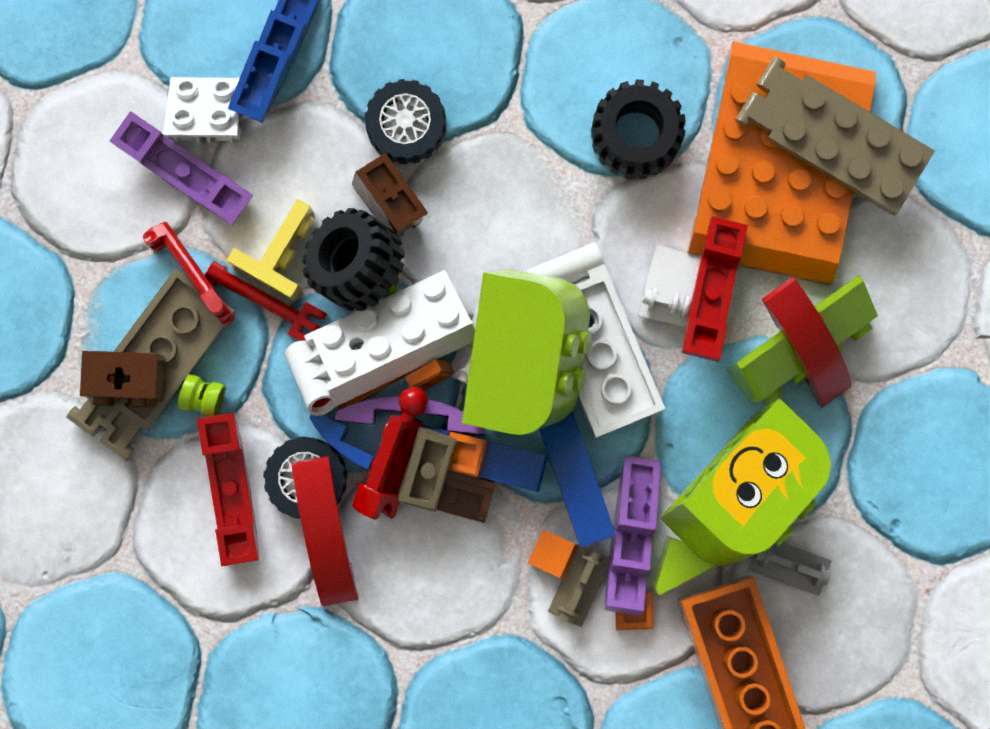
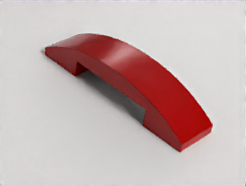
[682,216,748,362]
[762,277,852,408]
[197,412,259,567]
[291,456,358,607]

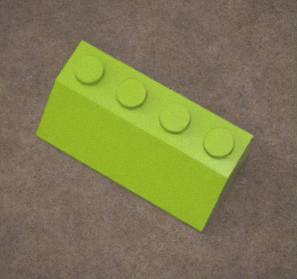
[727,275,878,406]

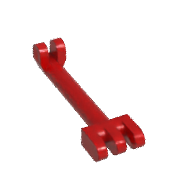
[143,222,235,326]
[205,261,328,341]

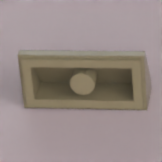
[398,426,457,512]

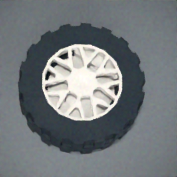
[365,79,446,165]
[263,437,348,519]

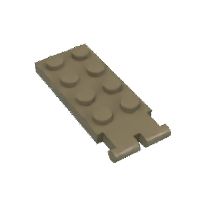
[735,57,935,216]
[66,268,237,461]

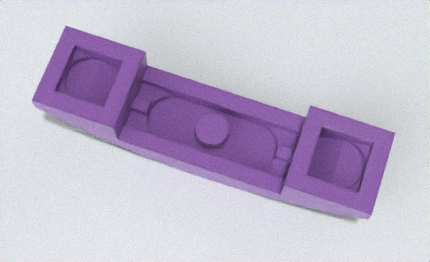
[109,111,253,226]
[335,396,486,436]

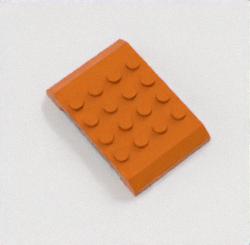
[687,41,876,286]

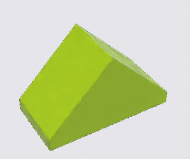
[652,536,716,596]

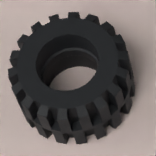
[591,79,686,179]
[302,208,405,311]

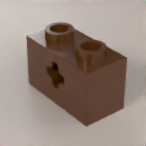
[80,351,165,408]

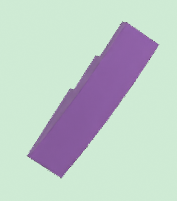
[604,456,661,616]

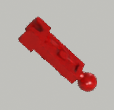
[352,387,428,520]

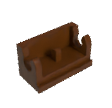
[352,153,428,238]
[436,470,496,523]

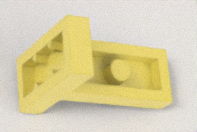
[226,199,315,302]

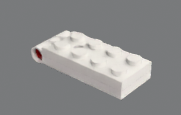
[526,242,665,439]
[285,270,475,416]

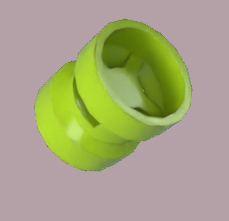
[178,374,226,417]

